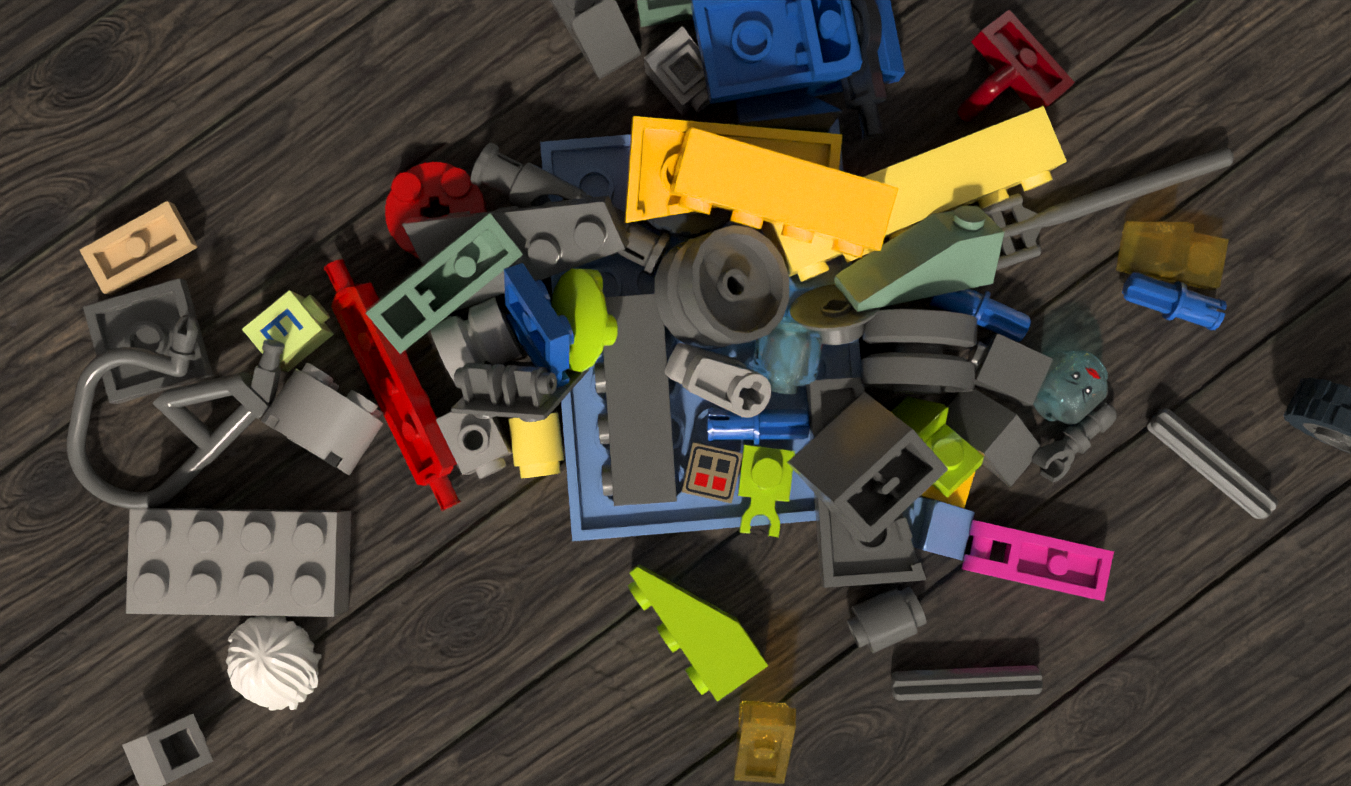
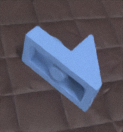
[902,497,975,561]

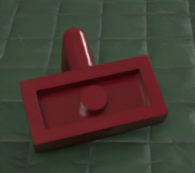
[957,10,1075,122]

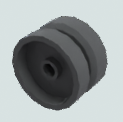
[654,225,789,350]
[860,309,978,395]

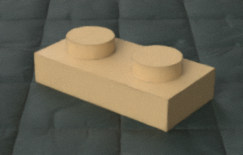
[80,201,198,296]

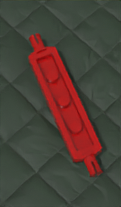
[324,259,461,511]

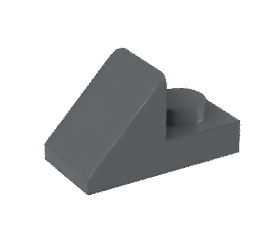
[549,0,641,80]

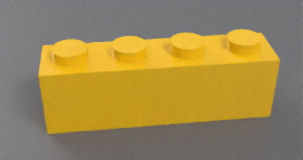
[669,127,899,258]

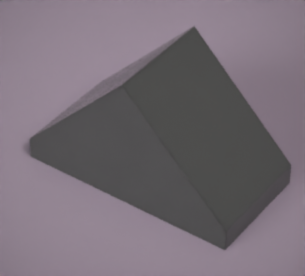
[946,389,1042,487]

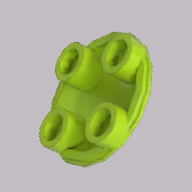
[551,268,618,372]

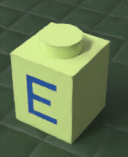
[242,290,334,372]

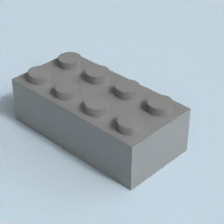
[126,508,351,617]

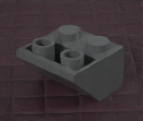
[787,392,948,543]

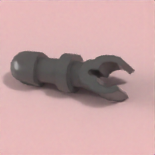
[1031,401,1117,482]

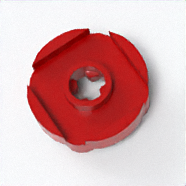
[385,162,487,259]

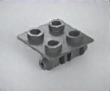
[451,361,590,422]

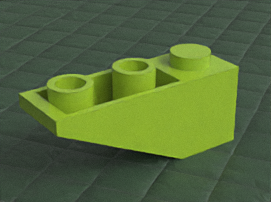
[627,564,768,701]

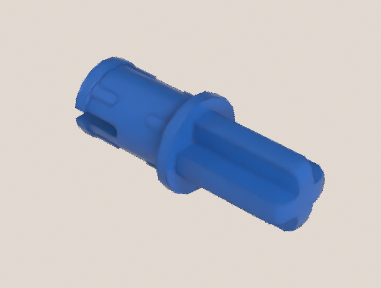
[1122,272,1227,331]
[929,289,1031,342]
[708,408,810,445]

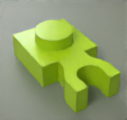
[737,445,795,537]

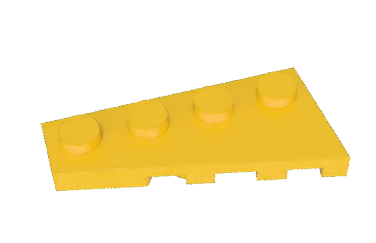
[624,116,842,223]

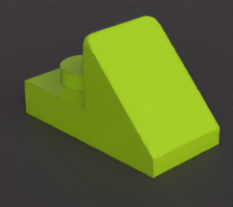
[891,397,984,498]

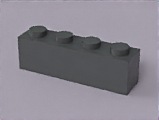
[595,294,677,506]

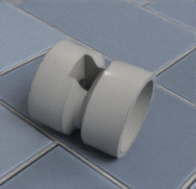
[430,297,522,381]

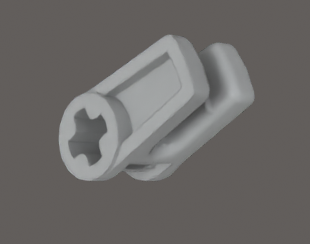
[665,343,771,418]

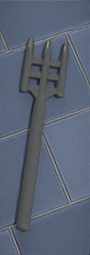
[979,148,1234,270]

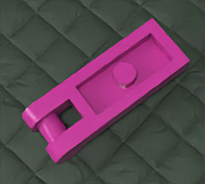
[962,520,1114,601]

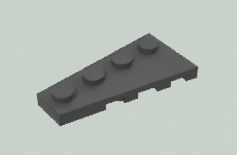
[402,196,630,312]
[806,377,926,588]

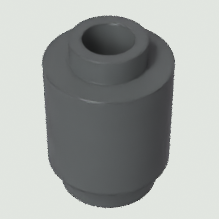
[847,587,927,653]

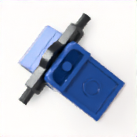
[691,0,905,140]

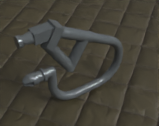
[67,315,285,509]

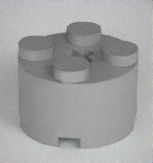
[261,363,383,476]

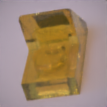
[1116,221,1229,290]
[734,700,796,784]

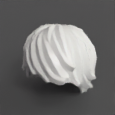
[226,616,322,710]

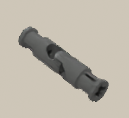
[470,142,671,276]

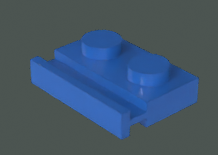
[504,263,574,388]

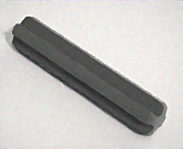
[1147,408,1278,520]
[891,665,1043,701]

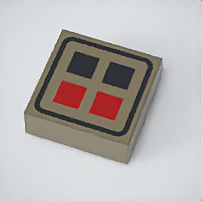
[682,442,743,504]

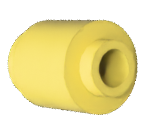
[508,413,564,478]

